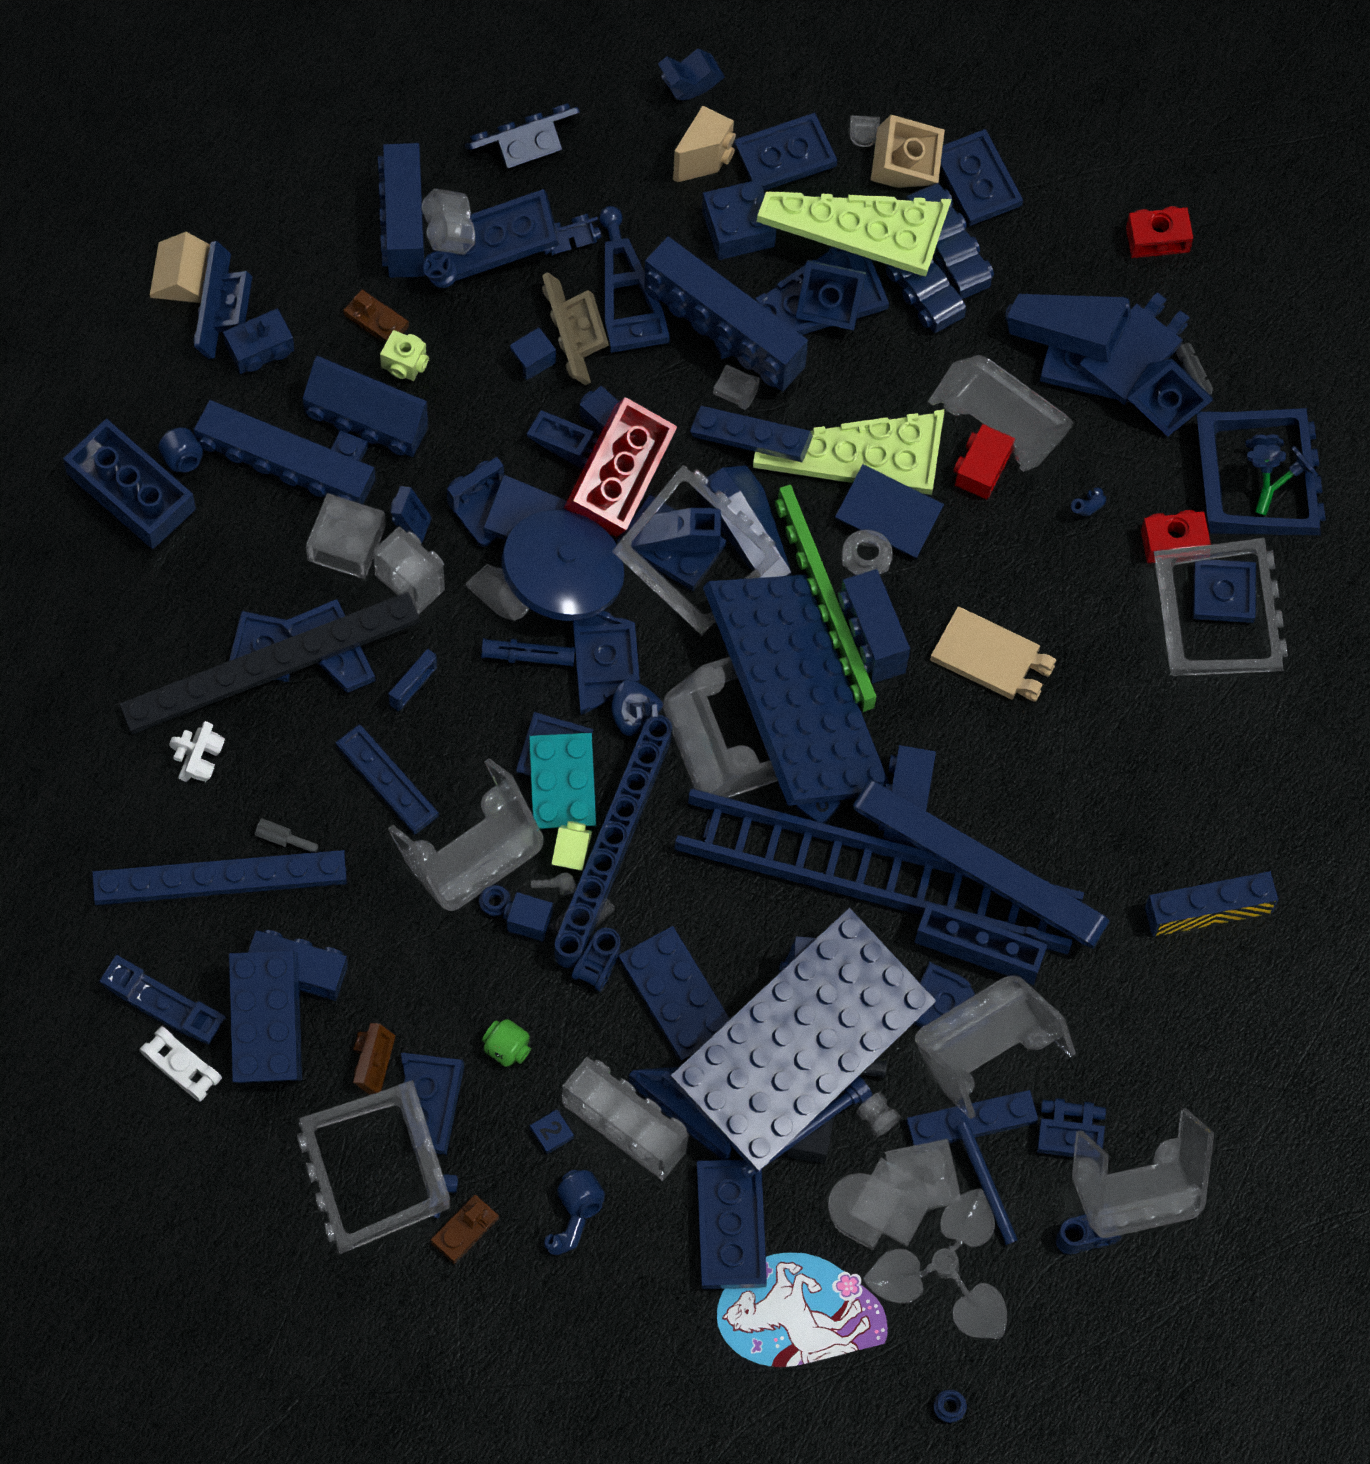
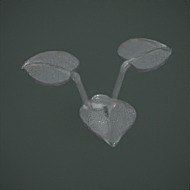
[864,1189,1007,1339]

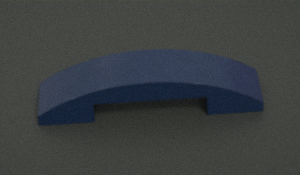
[100,955,226,1044]

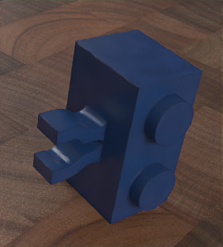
[223,308,294,374]

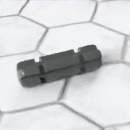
[1176,343,1213,395]

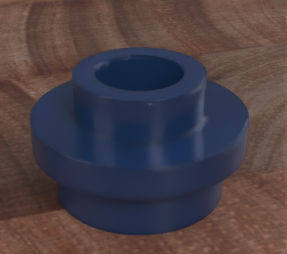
[479,885,511,916]
[934,1390,967,1423]

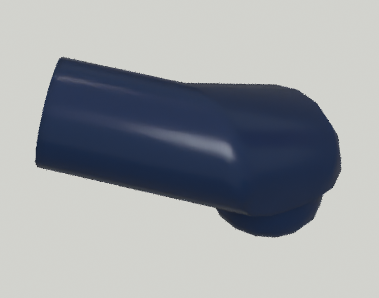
[1071,487,1106,516]
[544,1215,586,1255]

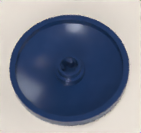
[501,510,624,621]

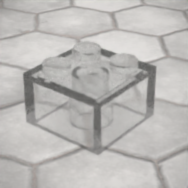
[306,493,386,579]
[373,527,445,614]

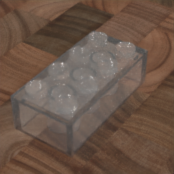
[562,1057,688,1181]

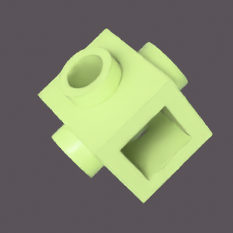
[380,330,429,381]

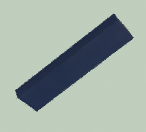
[336,724,439,835]

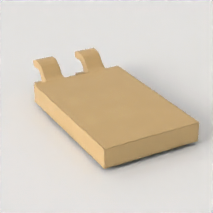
[930,606,1056,702]

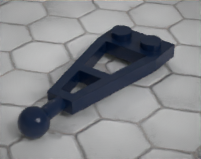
[599,206,669,353]

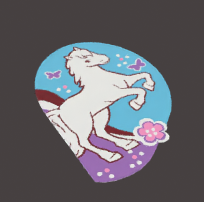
[717,1253,888,1367]

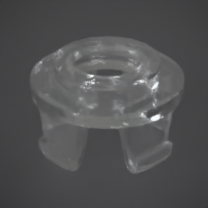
[842,530,893,576]

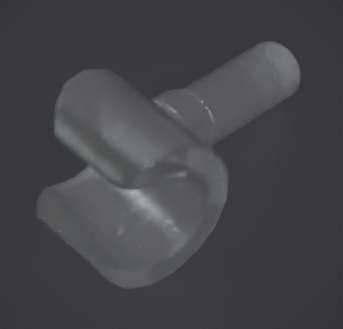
[531,873,577,895]

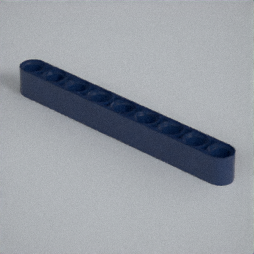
[554,715,672,968]
[852,780,1110,948]

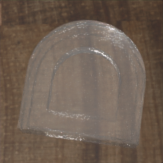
[850,116,880,147]

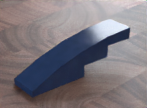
[527,410,598,470]

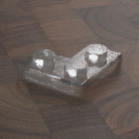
[885,1139,962,1210]

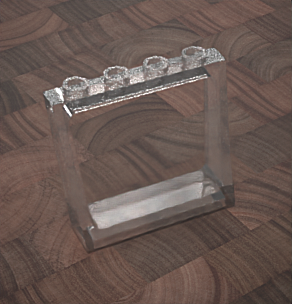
[612,464,781,635]
[1154,538,1288,676]
[297,1080,450,1254]

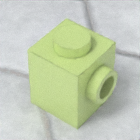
[552,821,592,871]

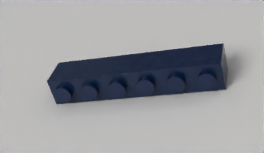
[194,400,375,510]

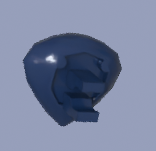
[611,679,663,737]

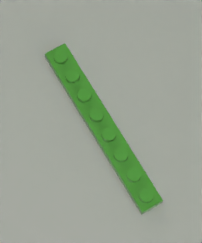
[775,485,877,712]

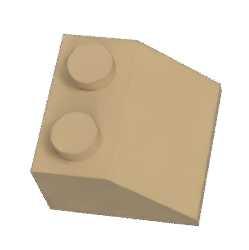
[673,106,736,182]
[871,115,945,188]

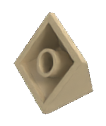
[150,232,210,303]

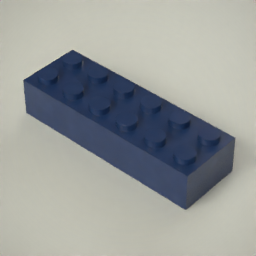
[644,236,808,392]

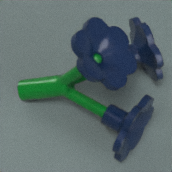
[1245,434,1319,515]

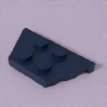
[573,611,640,714]

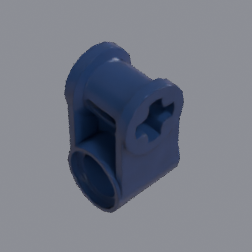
[571,928,621,992]
[1056,1207,1121,1255]

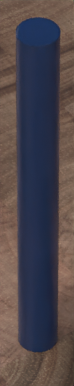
[956,1121,1018,1245]

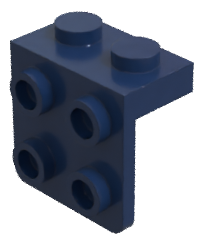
[447,457,504,547]

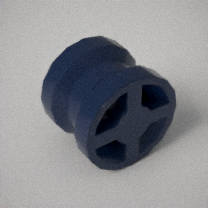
[422,251,458,288]

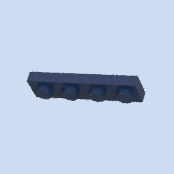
[690,406,813,463]
[906,1090,1038,1151]

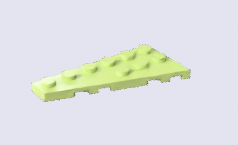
[756,192,952,277]
[753,409,945,495]

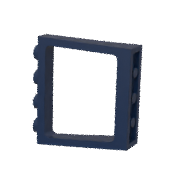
[1197,408,1326,535]

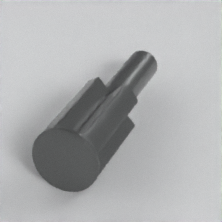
[255,818,318,853]

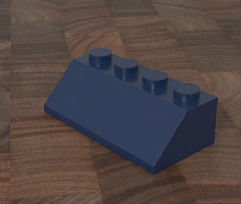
[303,356,428,457]

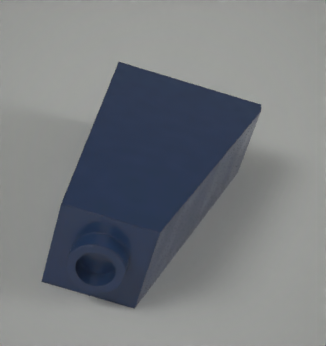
[1005,294,1131,363]

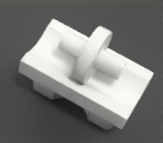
[169,721,225,782]

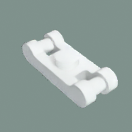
[139,1026,222,1102]

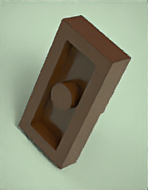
[343,290,409,344]
[353,1023,395,1095]
[431,1195,499,1265]

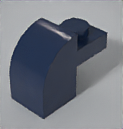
[658,48,725,100]

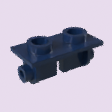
[543,214,601,256]

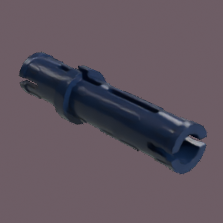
[481,638,575,667]

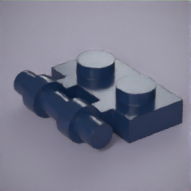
[1037,1098,1106,1160]

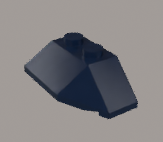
[629,1067,732,1160]

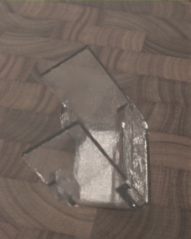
[928,355,1073,472]
[664,657,778,798]
[388,758,544,911]
[915,976,1076,1119]
[1072,1109,1214,1238]

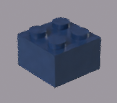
[702,179,776,260]

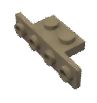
[542,272,609,385]

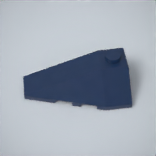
[697,466,791,578]

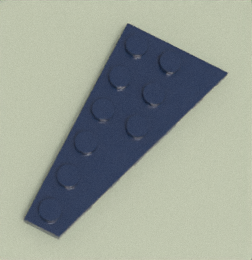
[713,246,889,359]

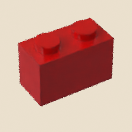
[953,424,1015,500]

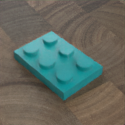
[529,733,596,830]

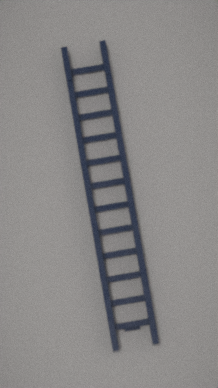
[675,789,1084,954]

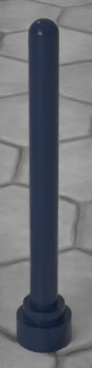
[741,1076,873,1178]

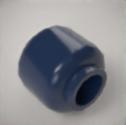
[158,428,203,472]
[557,1170,605,1219]

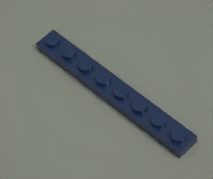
[93,850,347,905]

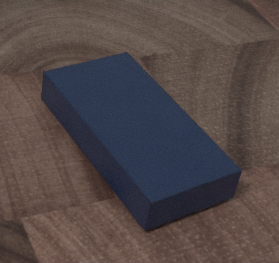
[389,649,437,711]

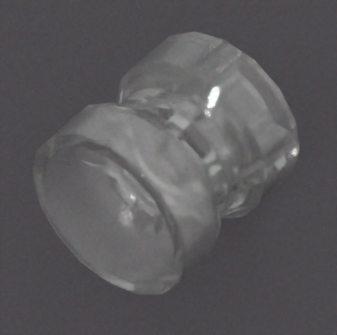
[856,1092,901,1137]

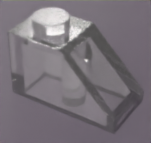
[466,564,529,621]

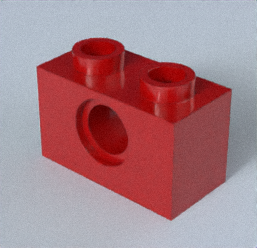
[1126,206,1193,258]
[1141,510,1211,563]

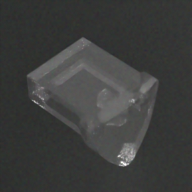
[713,365,760,410]

